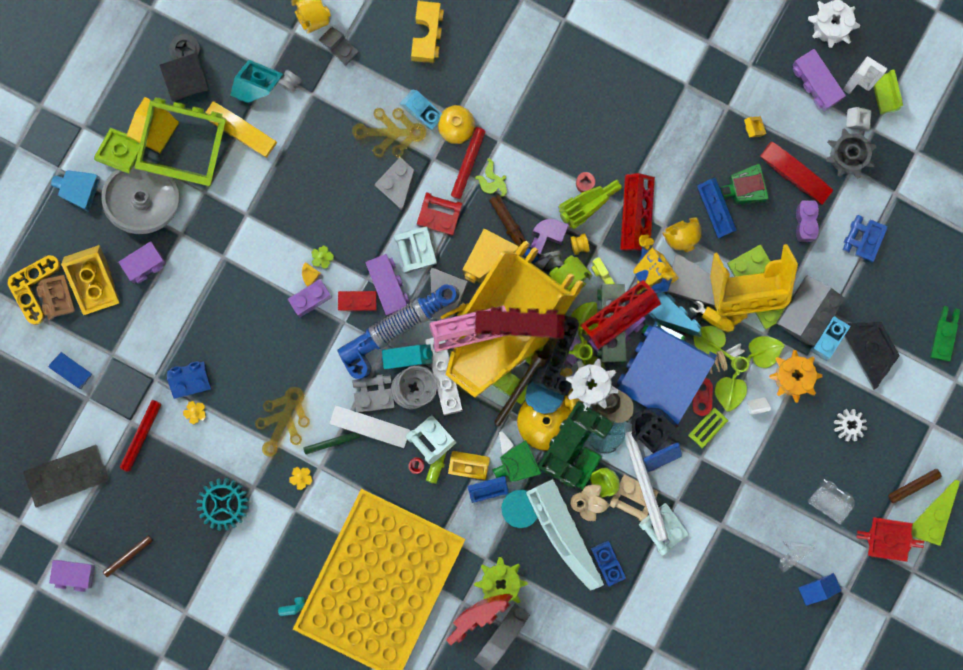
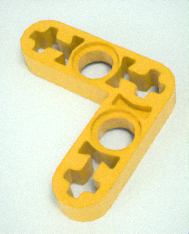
[8,255,60,325]

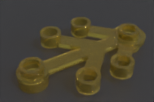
[352,108,426,158]
[255,387,310,457]

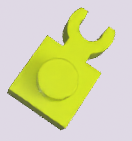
[591,257,615,284]

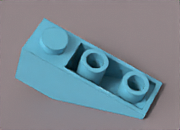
[648,292,702,337]

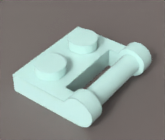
[394,227,437,273]
[406,415,456,464]
[639,503,689,555]

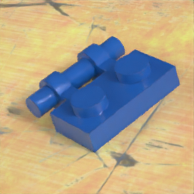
[842,215,888,262]

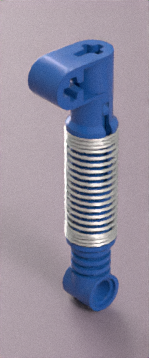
[337,284,460,379]

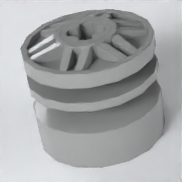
[391,365,437,409]

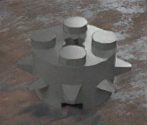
[825,128,877,179]

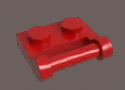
[416,192,463,236]

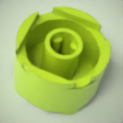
[549,255,593,291]

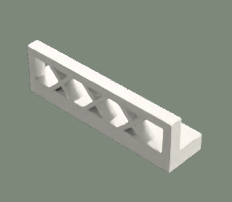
[843,56,887,94]

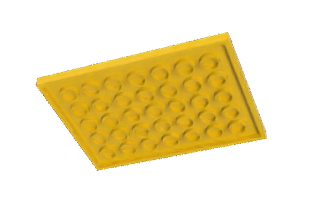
[293,489,466,670]

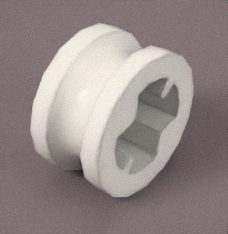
[725,343,745,360]

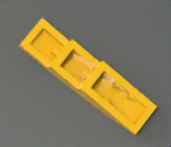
[205,101,277,158]

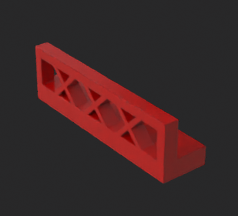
[620,173,655,251]
[581,280,661,349]

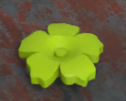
[311,245,334,269]

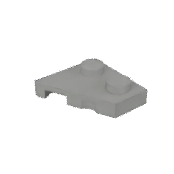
[374,157,414,210]

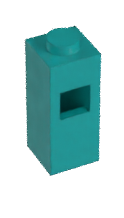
[382,344,433,369]

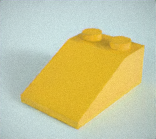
[61,245,119,315]

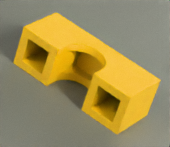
[411,1,444,63]

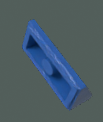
[48,352,92,389]
[643,443,682,472]

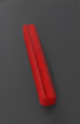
[451,127,485,199]
[120,400,161,472]

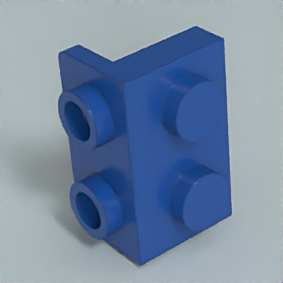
[167,361,211,399]

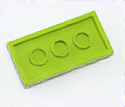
[727,244,792,329]

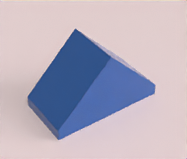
[798,573,842,606]

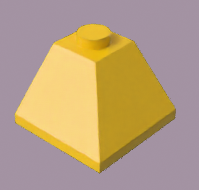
[127,97,179,153]

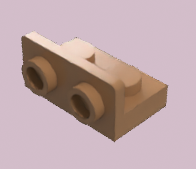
[37,275,75,320]

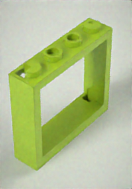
[135,97,226,186]

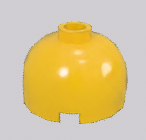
[438,105,475,144]
[662,218,702,252]

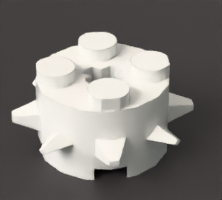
[808,0,860,48]
[566,359,618,411]

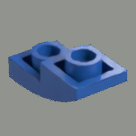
[591,541,626,586]

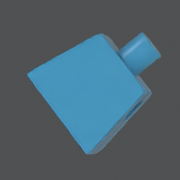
[51,170,100,212]

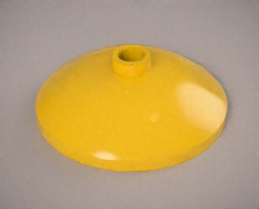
[517,399,571,450]

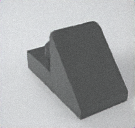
[319,27,359,66]

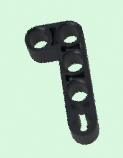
[532,315,579,395]

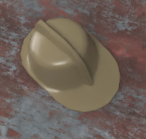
[591,388,634,423]

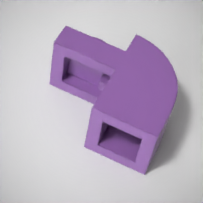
[531,219,569,257]

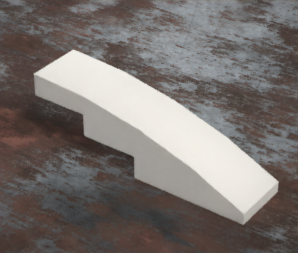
[329,405,410,448]

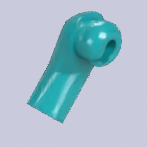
[278,597,305,616]

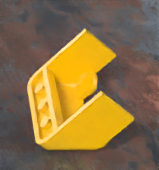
[710,244,798,316]

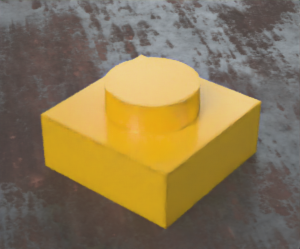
[744,116,766,138]

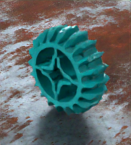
[197,478,249,531]

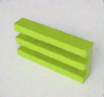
[688,407,729,448]

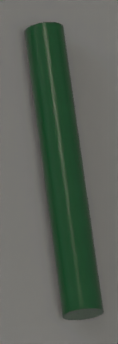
[303,432,361,455]

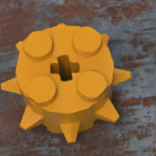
[769,350,822,403]

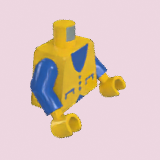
[631,234,679,295]

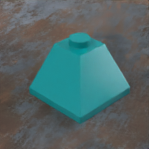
[230,60,283,103]

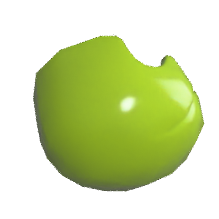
[590,468,620,497]

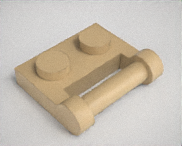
[609,475,659,521]

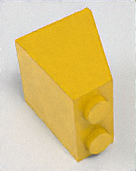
[463,229,518,284]

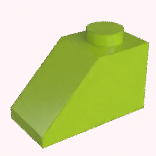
[493,372,528,405]

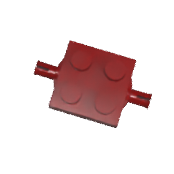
[856,517,924,562]

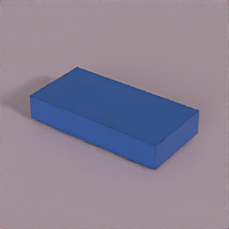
[467,476,509,503]

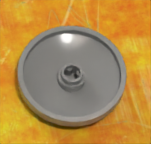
[102,163,179,234]

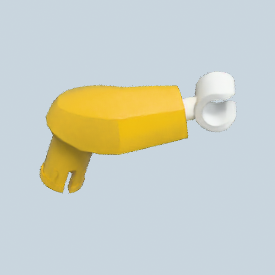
[690,301,748,332]

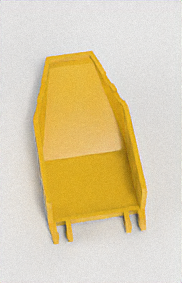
[445,241,583,397]

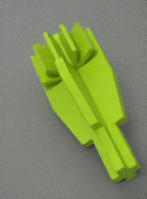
[558,180,622,229]

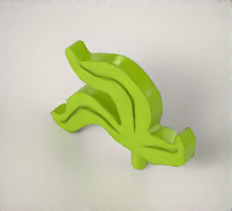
[475,158,507,197]

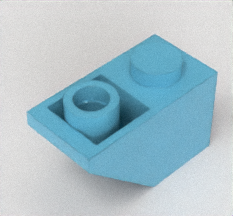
[400,90,442,130]
[810,316,850,361]

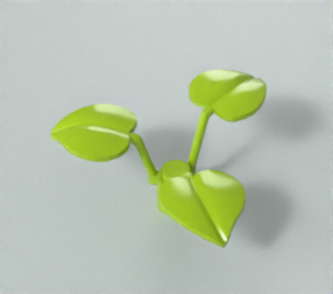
[526,302,606,388]
[693,326,785,412]

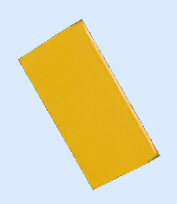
[448,451,490,480]

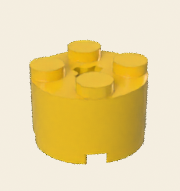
[291,0,331,34]

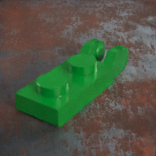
[930,306,960,362]

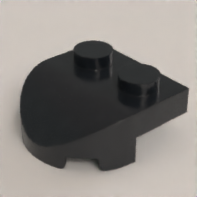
[630,408,679,453]

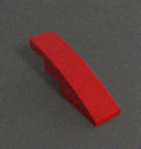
[760,142,833,205]

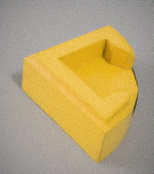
[302,262,321,287]

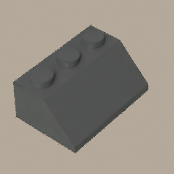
[776,275,845,346]

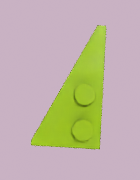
[912,480,960,546]

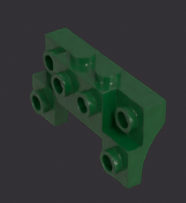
[538,401,615,489]

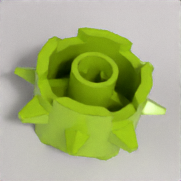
[474,557,528,603]

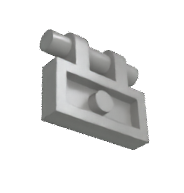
[352,374,395,413]

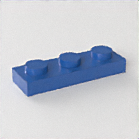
[697,178,737,238]

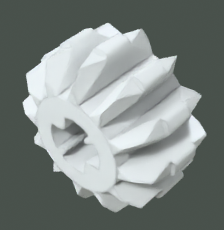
[834,409,867,442]

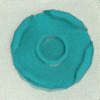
[501,490,538,528]

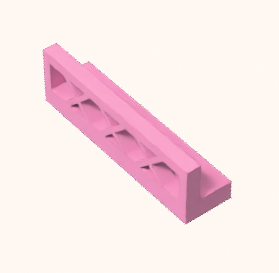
[430,306,506,352]

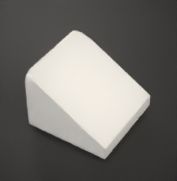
[846,107,871,130]
[747,397,771,415]
[499,431,514,455]

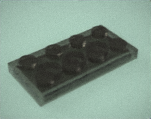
[23,445,110,508]

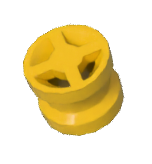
[570,233,590,255]

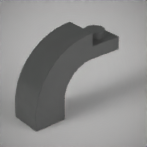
[474,604,530,670]

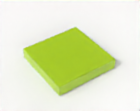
[94,128,140,174]

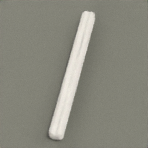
[624,431,668,541]

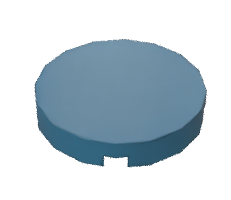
[525,382,564,414]

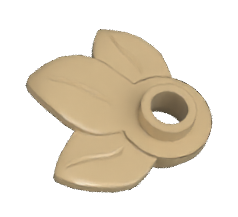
[571,484,609,521]

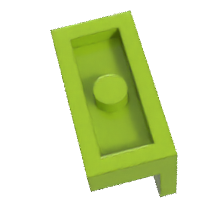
[873,69,903,114]

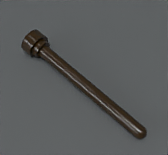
[494,350,548,426]

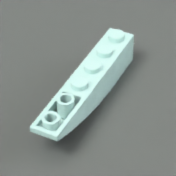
[526,479,604,590]

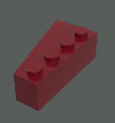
[475,307,565,338]

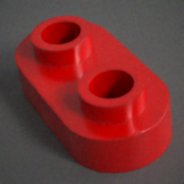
[692,378,713,416]

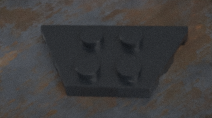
[844,322,900,390]

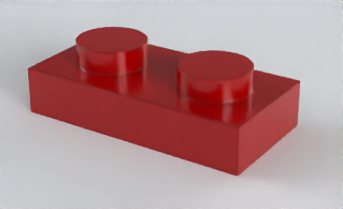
[338,291,377,311]

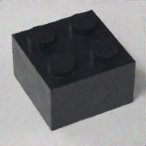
[159,52,209,101]

